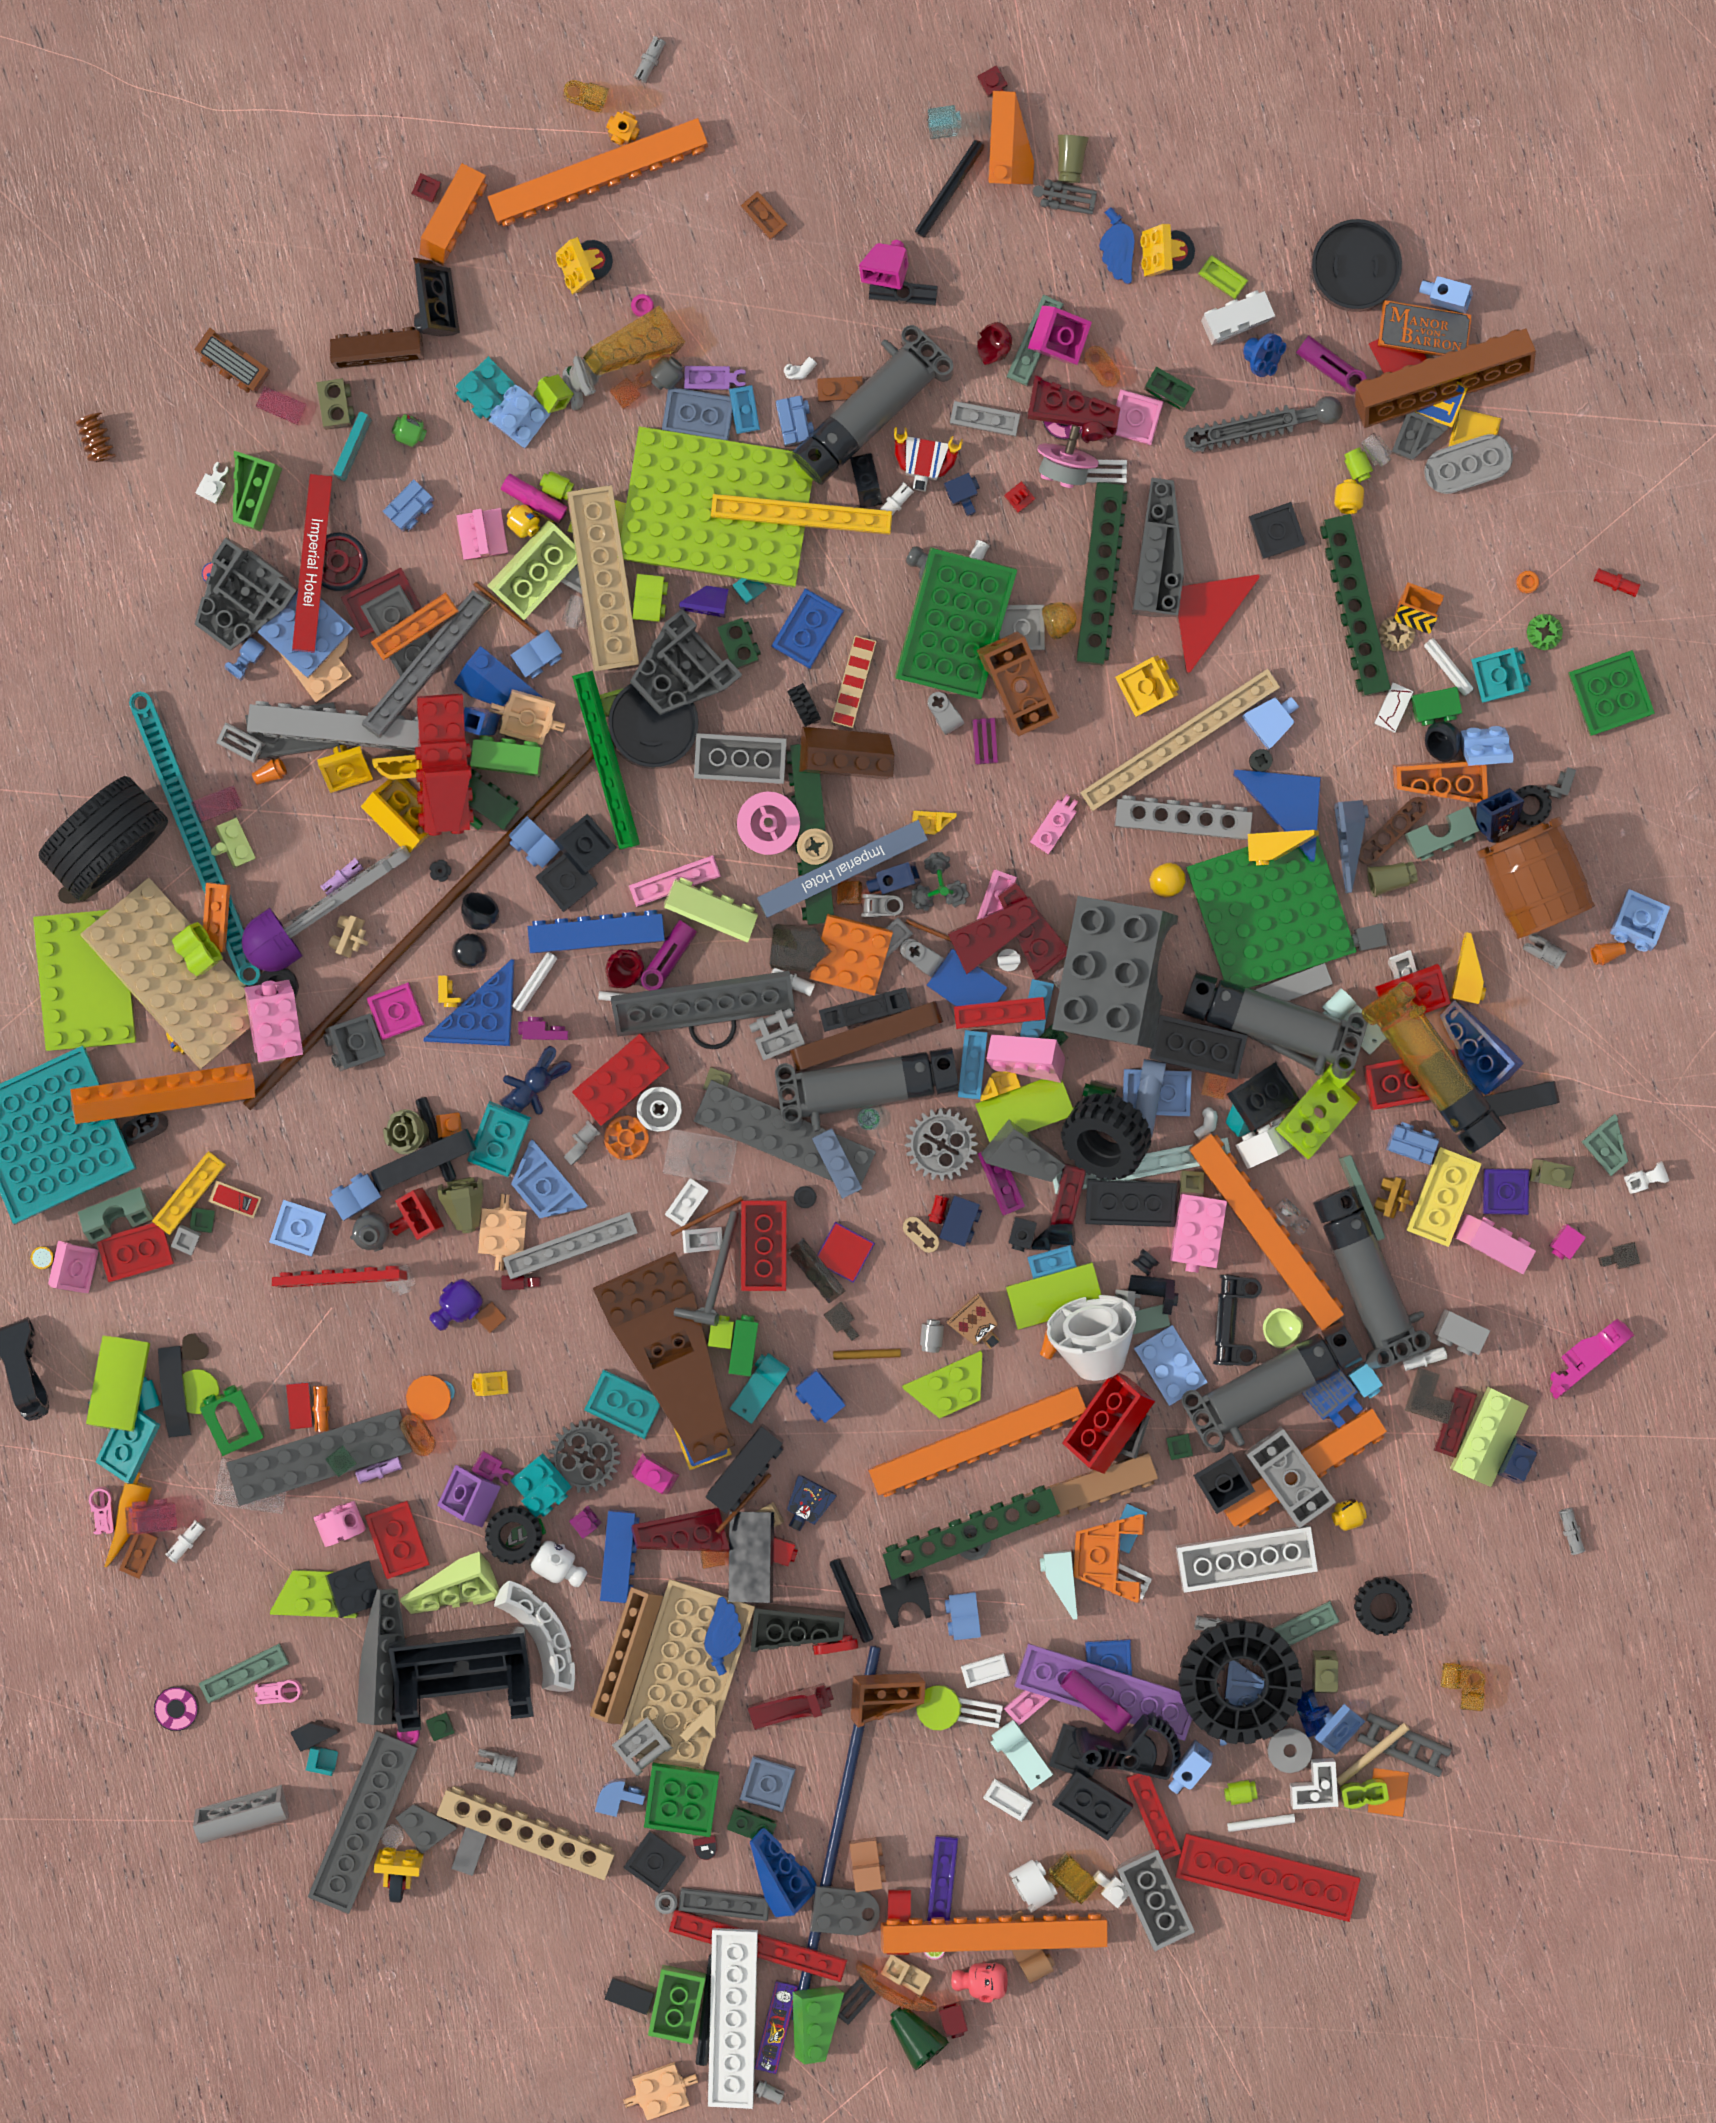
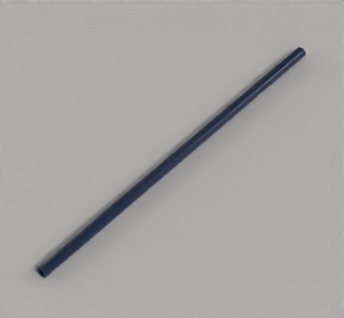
[792,1646,881,2020]

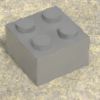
[1433,1309,1490,1357]

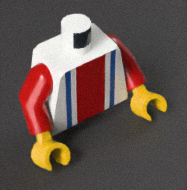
[894,427,963,492]

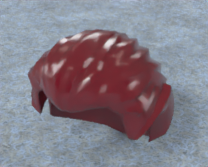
[977,322,1012,365]
[605,949,644,988]

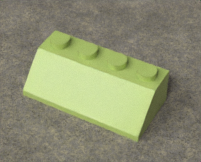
[487,520,577,620]
[664,877,758,943]
[1450,1387,1529,1487]

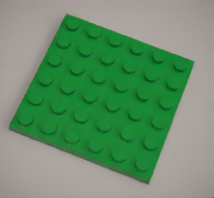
[1186,836,1357,988]

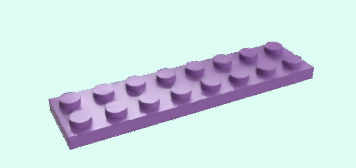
[1014,1643,1192,1741]

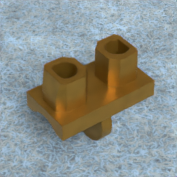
[1374,1177,1414,1219]

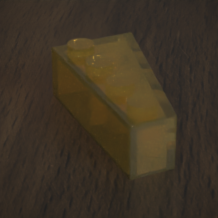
[583,305,685,376]

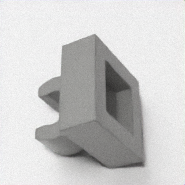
[171,1225,201,1255]
[1115,1289,1141,1311]

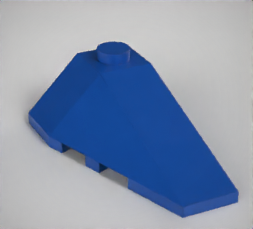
[454,646,544,706]
[1440,1000,1524,1095]

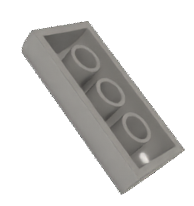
[694,733,787,784]
[193,1785,289,1844]
[1116,1849,1195,1951]

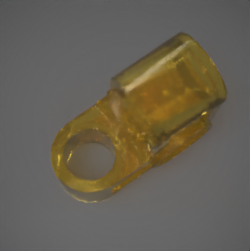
[563,80,609,113]
[1440,1663,1485,1712]

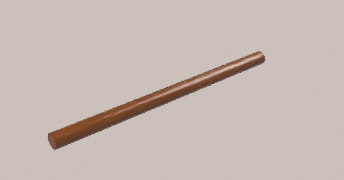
[473,582,538,636]
[905,919,951,942]
[670,1196,743,1236]
[716,1473,771,1534]

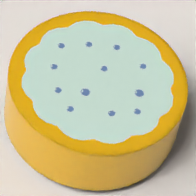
[31,1246,54,1269]

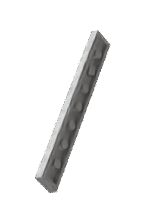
[362,590,491,738]

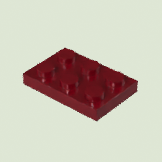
[341,568,421,638]

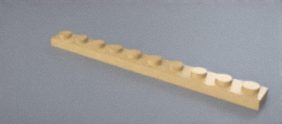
[1080,669,1280,811]

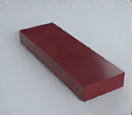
[1049,1163,1086,1226]
[1434,1387,1477,1458]

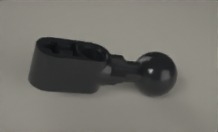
[120,1112,168,1147]

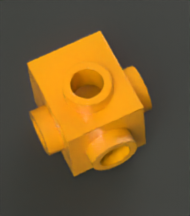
[606,111,640,146]

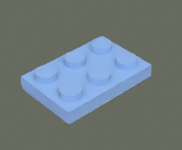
[1134,1325,1208,1406]

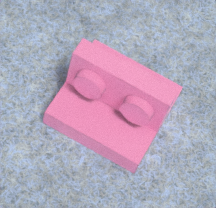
[456,508,508,561]
[48,1241,99,1294]

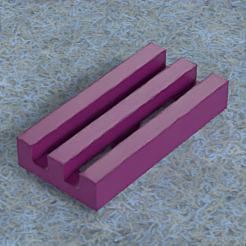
[972,718,998,765]

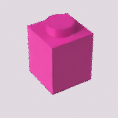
[1549,1224,1586,1260]

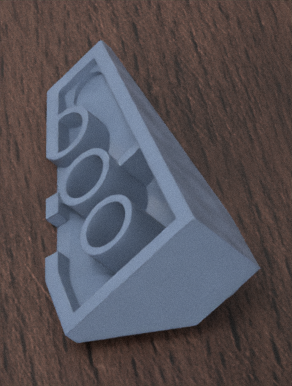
[1334,800,1369,894]

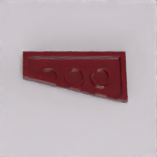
[1028,375,1120,432]
[998,881,1068,979]
[948,896,1040,974]
[631,1508,730,1552]

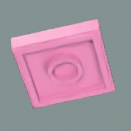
[1115,389,1163,446]

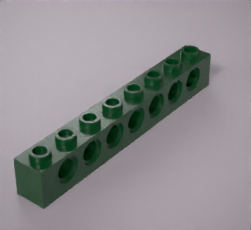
[1076,482,1128,666]
[1320,514,1391,697]
[882,1485,1060,1580]

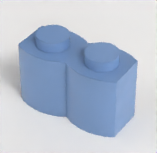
[511,630,564,679]
[508,816,560,868]
[329,1173,382,1221]
[945,1591,981,1640]

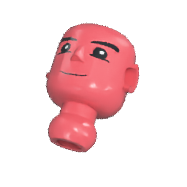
[951,1961,1008,2003]

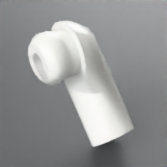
[784,357,817,380]
[1194,1107,1218,1140]

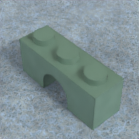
[1404,806,1479,861]
[78,1187,153,1244]

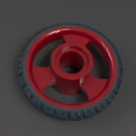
[322,532,368,591]

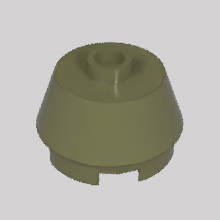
[383,1109,429,1154]

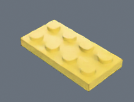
[1406,1147,1482,1247]

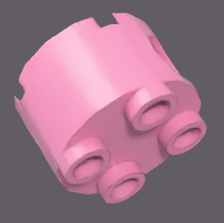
[313,1501,366,1547]

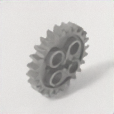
[905,1108,978,1181]

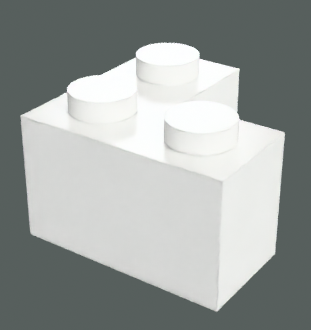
[1236,1117,1294,1169]
[1290,1758,1338,1809]

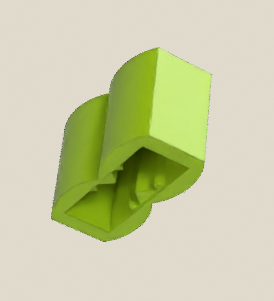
[633,574,668,622]
[172,922,223,976]
[1339,1779,1389,1809]

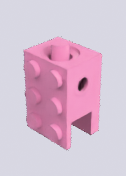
[244,980,303,1062]
[1170,1194,1227,1273]

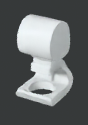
[1624,1161,1670,1194]

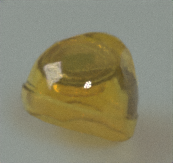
[1042,602,1077,640]

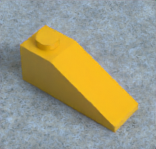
[1248,830,1319,866]
[1450,932,1486,1004]

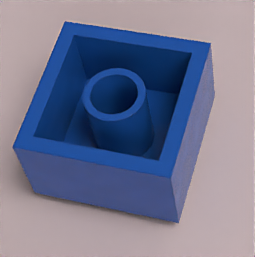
[795,1368,846,1423]

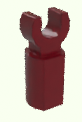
[501,1275,541,1290]

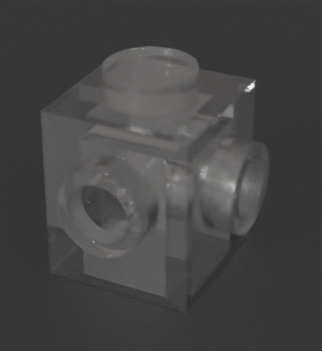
[384,1264,416,1295]

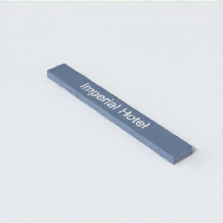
[757,820,928,918]

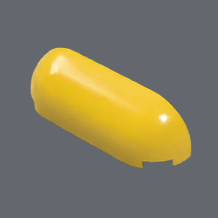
[372,755,419,779]

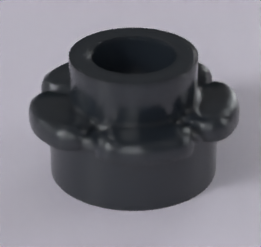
[429,860,452,882]

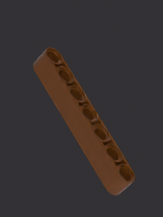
[789,1001,943,1072]

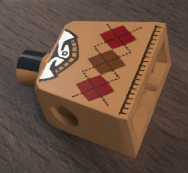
[946,1293,1000,1349]

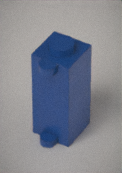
[464,707,500,735]

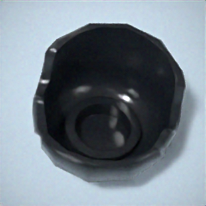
[452,933,487,969]

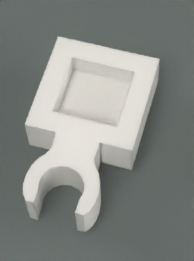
[195,462,229,504]

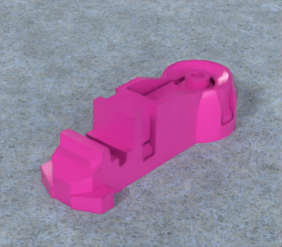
[1550,1319,1634,1399]

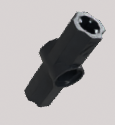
[869,281,938,306]

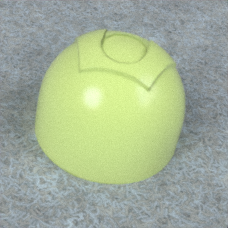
[1263,1308,1303,1348]

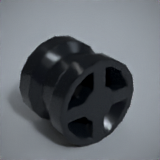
[1131,1249,1159,1276]

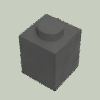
[1352,923,1388,951]

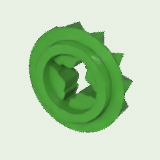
[1527,614,1563,650]

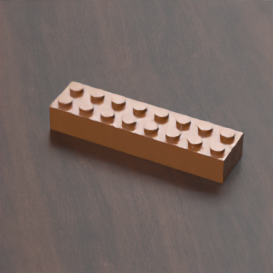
[1355,328,1536,428]

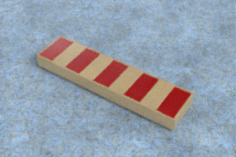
[831,636,876,728]

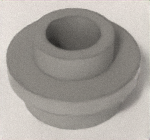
[655,1891,677,1914]

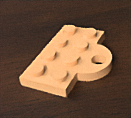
[278,636,353,703]

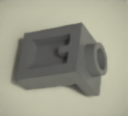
[1544,767,1576,799]

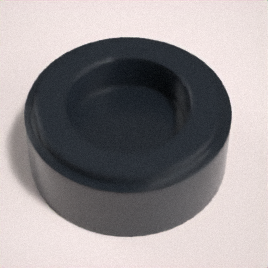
[794,1186,816,1208]

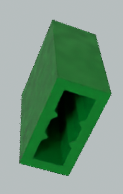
[729,1314,759,1377]

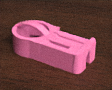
[89,1487,115,1535]
[255,1679,303,1704]

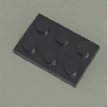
[1227,1062,1300,1132]
[1052,1768,1133,1841]

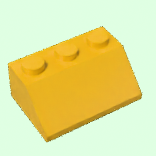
[361,779,430,853]

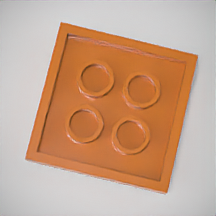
[809,914,893,996]

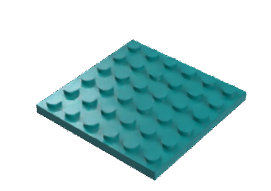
[0,1045,137,1225]

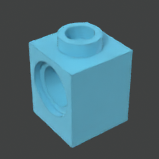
[1348,1362,1383,1398]

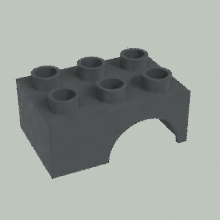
[1052,896,1178,1049]

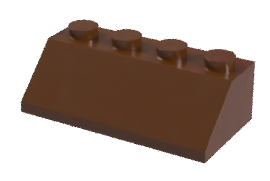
[330,327,424,369]
[799,727,895,779]

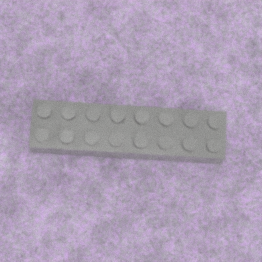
[247,701,419,752]

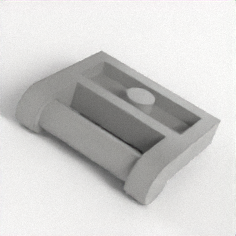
[612,1716,673,1776]

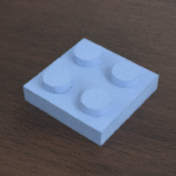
[269,1200,327,1257]

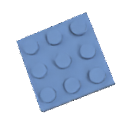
[258,589,353,678]

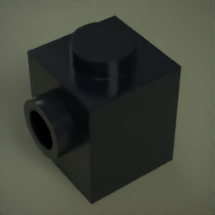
[1008,1217,1037,1252]

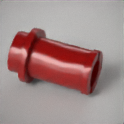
[928,1195,949,1225]

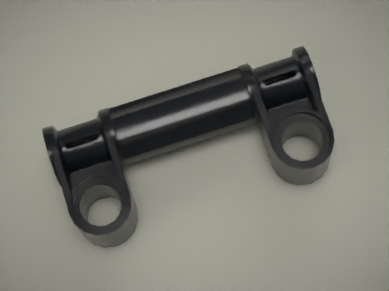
[1213,1274,1262,1366]

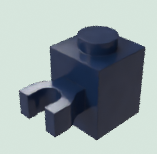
[944,473,980,517]

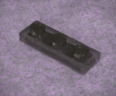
[787,1238,846,1303]

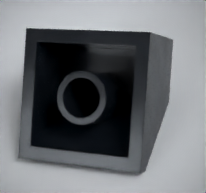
[1193,1452,1255,1514]

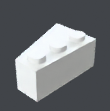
[1201,290,1275,345]

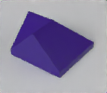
[679,585,729,618]

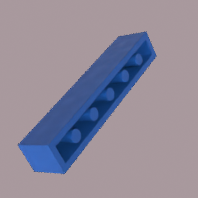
[527,910,665,953]

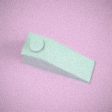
[1040,1550,1077,1620]

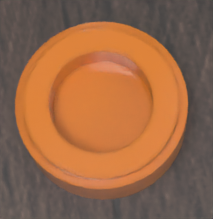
[1516,571,1539,594]

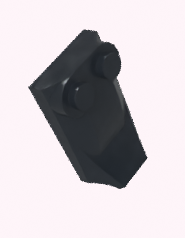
[413,257,460,337]

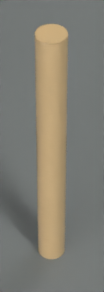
[1337,1723,1410,1786]

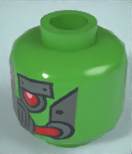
[391,414,427,447]

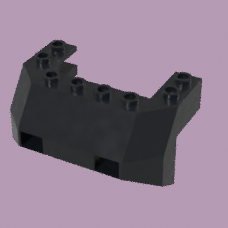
[388,1625,534,1733]

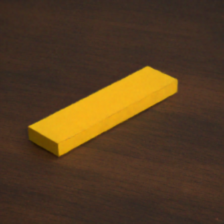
[152,1151,226,1235]

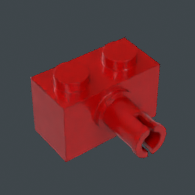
[389,1187,444,1240]

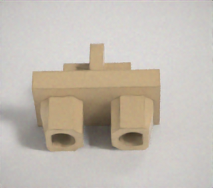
[329,915,368,958]

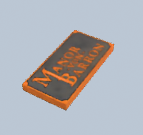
[1378,300,1471,356]

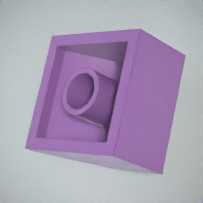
[437,1465,501,1527]

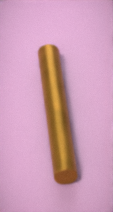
[833,1349,901,1360]

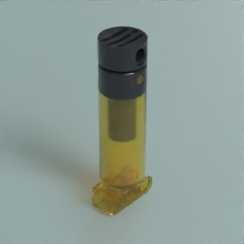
[1362,981,1506,1154]

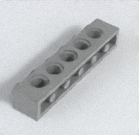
[1114,795,1252,840]

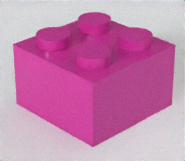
[1028,305,1092,365]

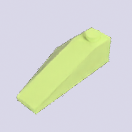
[400,1551,500,1614]

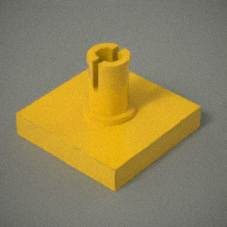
[317,745,373,793]

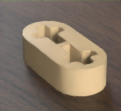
[903,1217,939,1253]

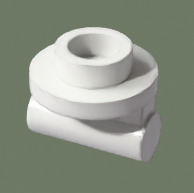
[997,949,1021,971]

